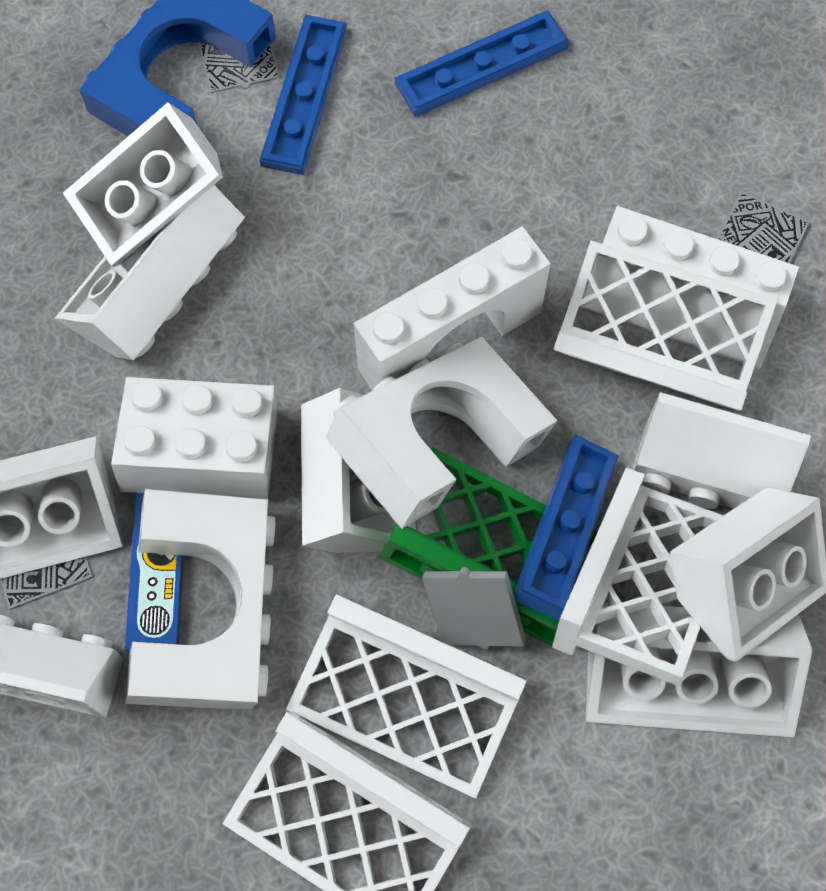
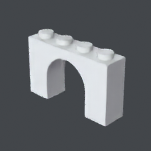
[353,226,551,390]
[325,337,557,529]
[125,489,275,709]

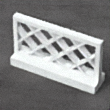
[553,240,778,411]
[552,467,724,686]
[286,594,527,799]
[222,712,472,891]

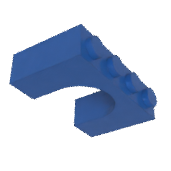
[79,0,276,136]

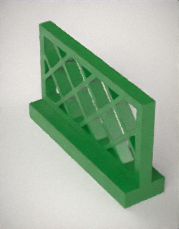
[378,447,598,646]

